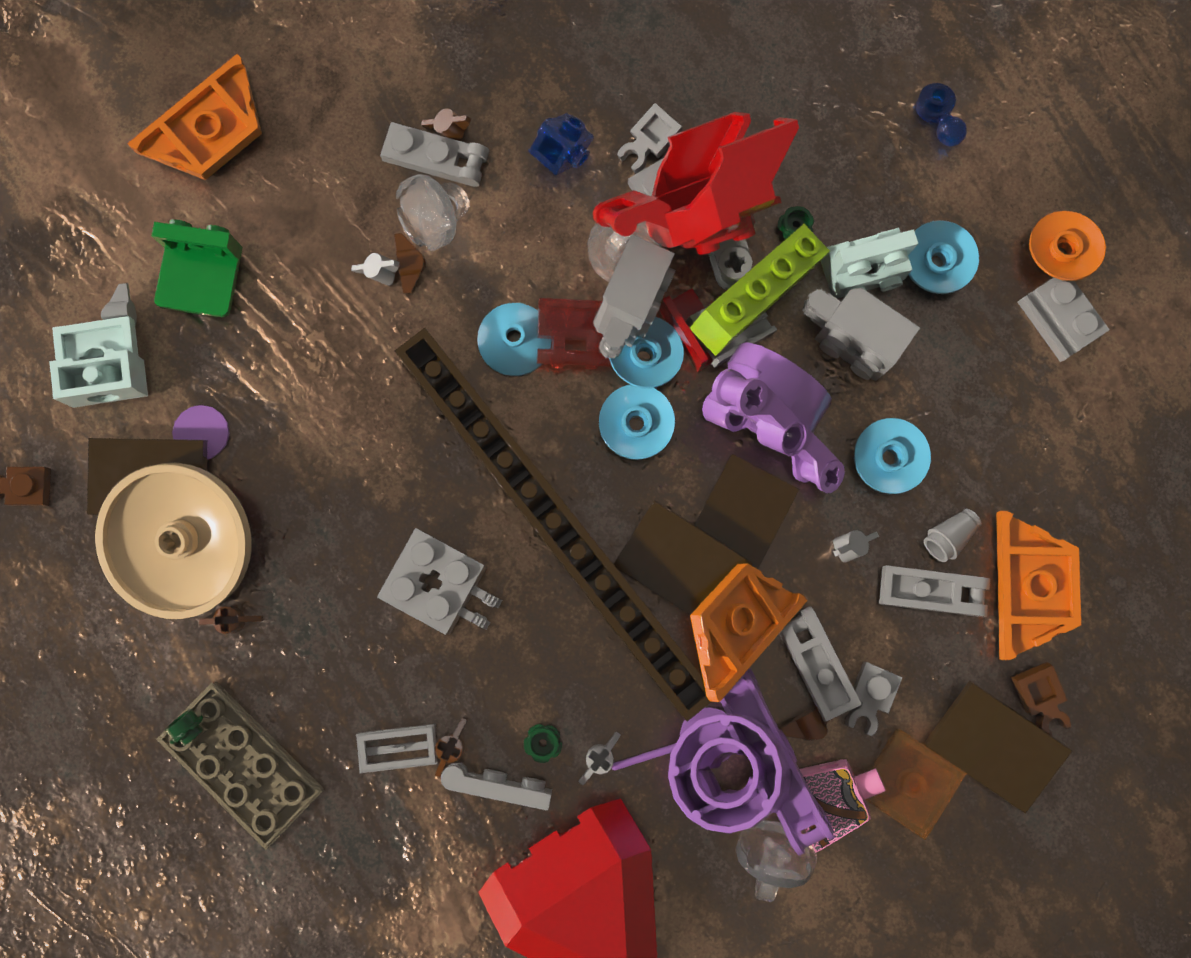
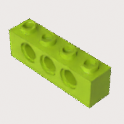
[689,224,830,356]

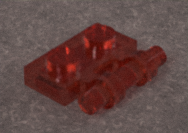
[536,298,612,370]

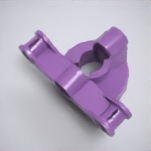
[702,342,845,493]
[668,668,836,856]

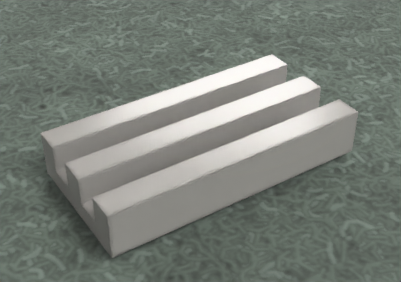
[356,724,440,773]

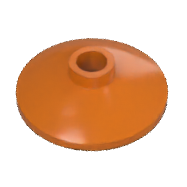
[1029,211,1106,281]

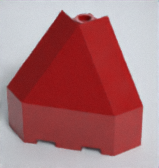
[478,798,657,958]

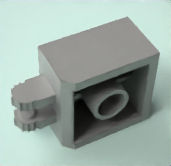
[593,234,676,359]
[802,288,920,381]
[377,528,502,635]

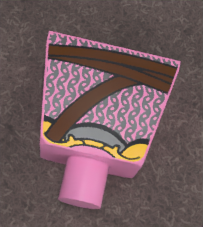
[800,759,886,853]

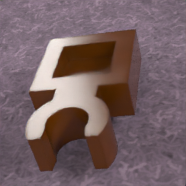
[0,467,51,506]
[1011,662,1071,736]

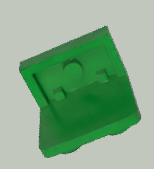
[151,219,243,318]

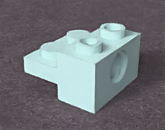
[821,228,918,298]
[49,316,148,408]

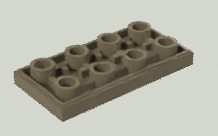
[156,681,325,850]

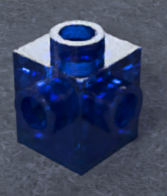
[528,113,595,175]

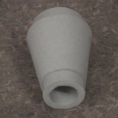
[924,509,982,562]

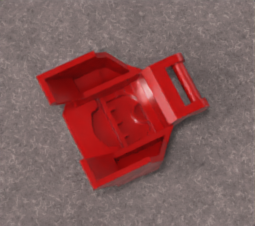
[593,112,799,255]

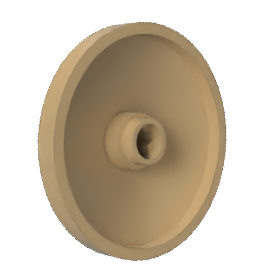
[95,463,251,619]

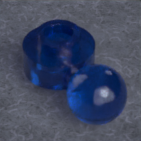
[916,83,967,147]

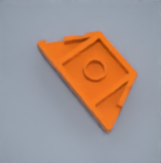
[127,54,262,180]
[996,511,1081,660]
[690,563,807,702]

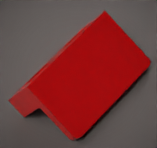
[659,288,713,372]

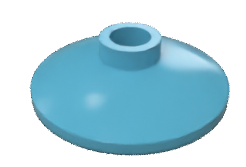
[908,220,979,294]
[477,303,552,376]
[609,317,684,388]
[599,384,675,460]
[854,418,931,494]

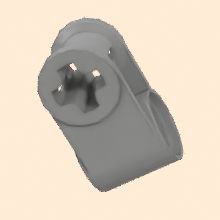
[708,238,752,290]

